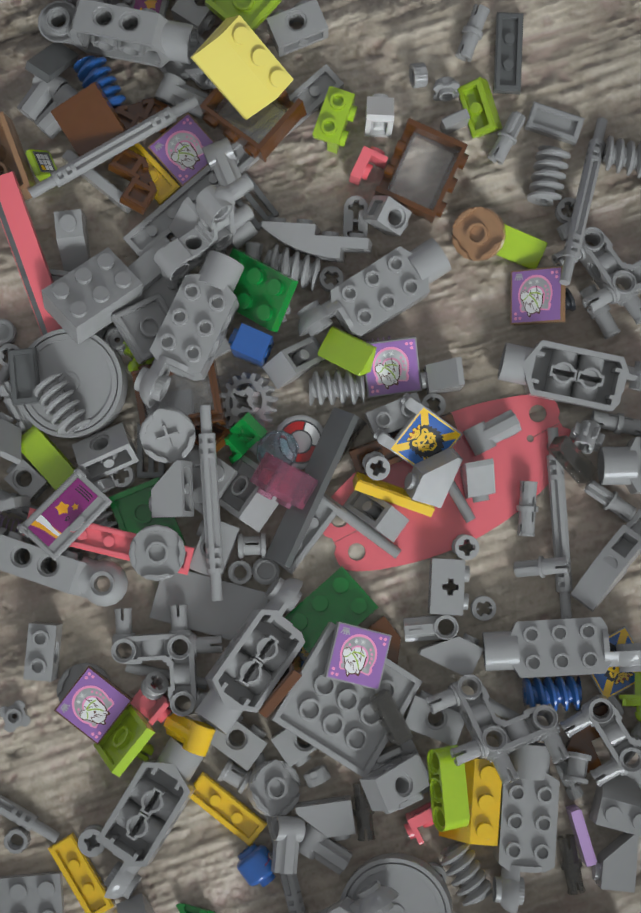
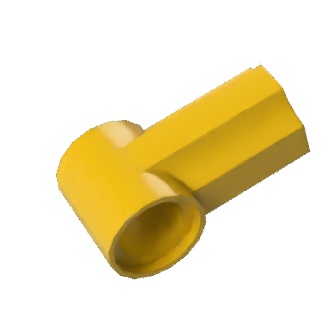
[163,713,216,757]

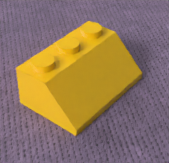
[438,757,502,846]

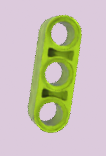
[21,425,76,491]
[427,745,470,832]

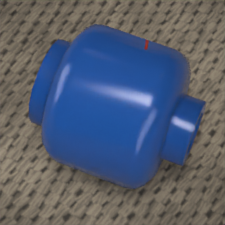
[236,843,276,887]

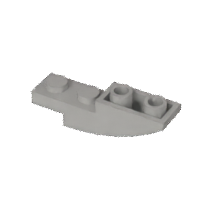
[262,217,372,263]
[571,509,641,612]

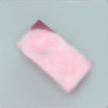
[250,452,319,510]

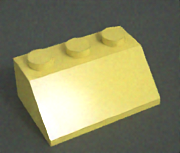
[190,15,294,120]

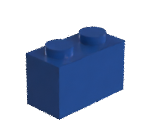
[228,323,274,369]

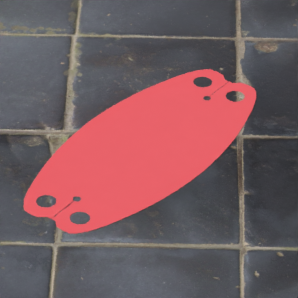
[323,395,575,571]

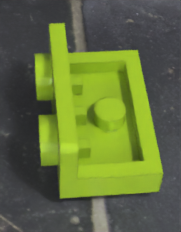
[312,86,358,154]

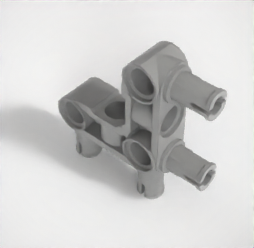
[153,174,254,290]
[551,227,641,325]
[111,604,223,717]
[426,674,570,785]
[560,695,641,789]

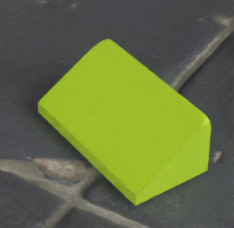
[457,77,503,138]
[496,224,548,269]
[317,326,377,376]

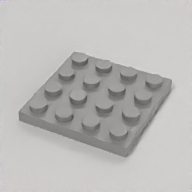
[270,622,423,777]

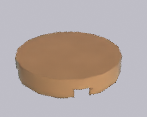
[451,207,506,261]

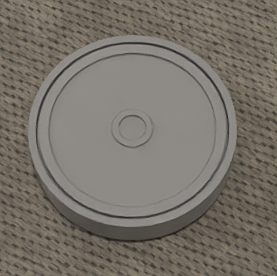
[19,329,128,439]
[340,853,453,913]

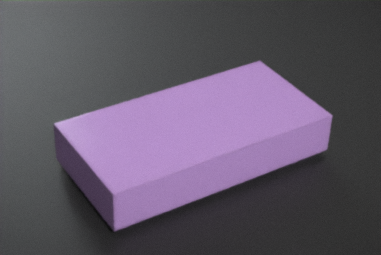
[566,804,597,867]

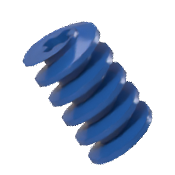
[73,56,126,109]
[522,675,582,712]

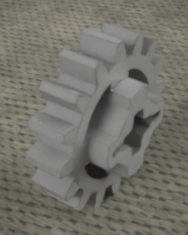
[221,372,278,428]

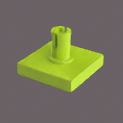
[205,0,281,31]
[94,704,155,777]

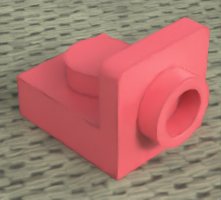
[349,146,388,186]
[130,683,172,726]
[404,801,434,845]

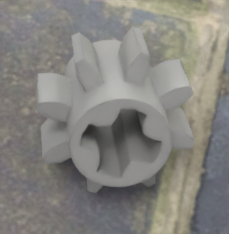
[569,420,606,454]

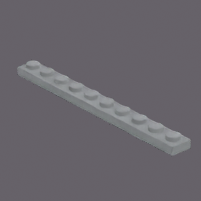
[123,64,344,257]

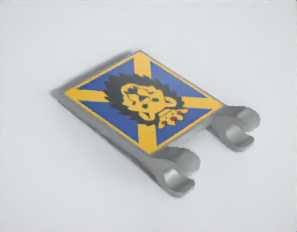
[373,393,463,466]
[589,626,641,715]

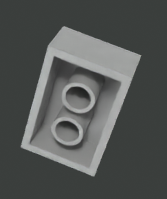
[41,247,143,345]

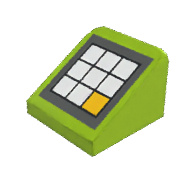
[26,149,57,181]

